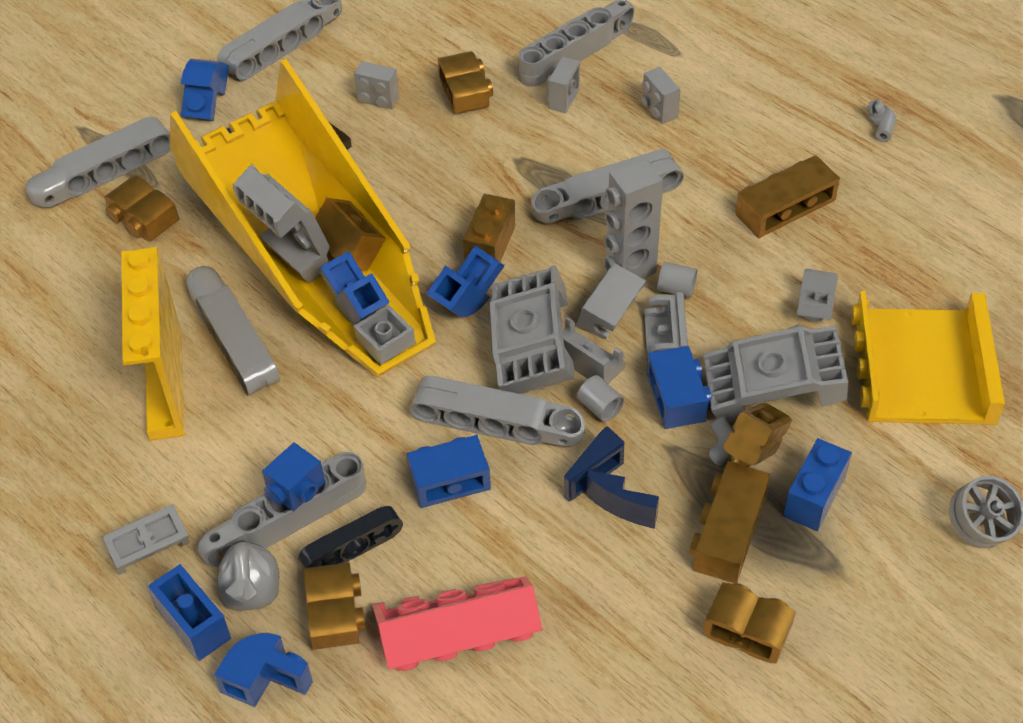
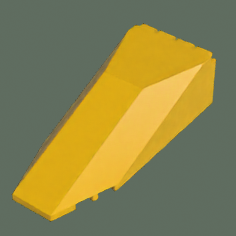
[170,59,436,377]

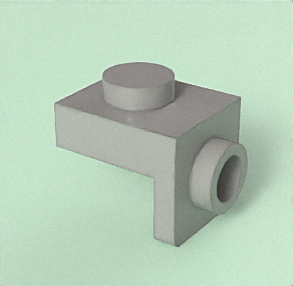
[797,269,838,321]

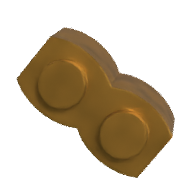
[438,51,493,114]
[104,175,180,241]
[304,562,366,650]
[703,582,796,664]

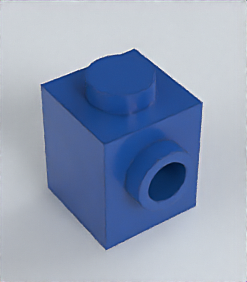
[262,442,325,512]

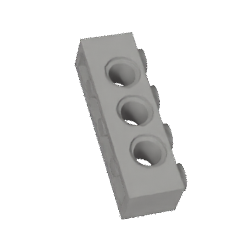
[604,158,663,279]

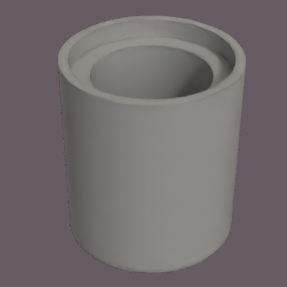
[657,262,697,298]
[577,375,624,422]

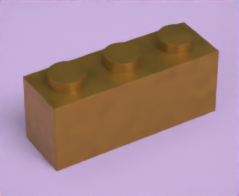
[736,155,840,238]
[689,461,771,583]

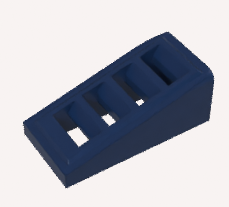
[564,426,625,502]

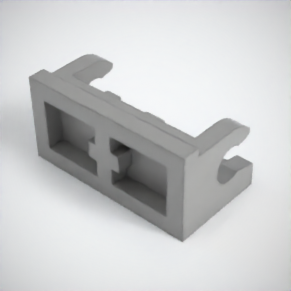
[576,263,646,339]
[644,292,688,360]
[563,317,625,384]
[102,504,189,575]

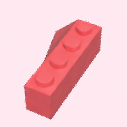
[371,576,542,671]

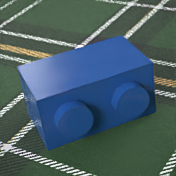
[647,346,712,429]
[407,435,491,508]
[783,438,852,532]
[147,564,231,661]

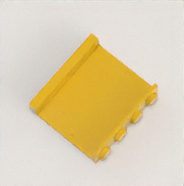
[121,247,185,441]
[851,291,1005,425]

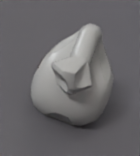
[217,542,280,612]

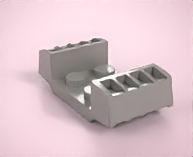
[233,164,330,283]
[490,265,574,394]
[703,326,848,425]

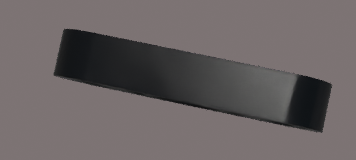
[298,506,403,570]

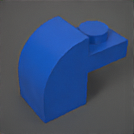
[181,59,229,121]
[426,245,505,317]
[318,251,390,324]
[214,633,313,707]

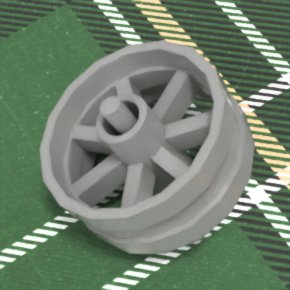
[949,476,1023,548]

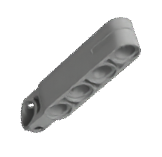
[218,0,342,80]
[519,0,635,87]
[25,116,170,207]
[531,149,684,224]
[186,266,280,395]
[410,376,585,447]
[198,452,366,567]

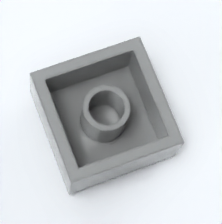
[547,56,580,113]
[354,61,399,109]
[641,67,680,124]
[353,305,416,365]

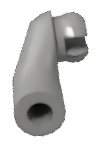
[867,99,896,142]
[709,417,734,466]

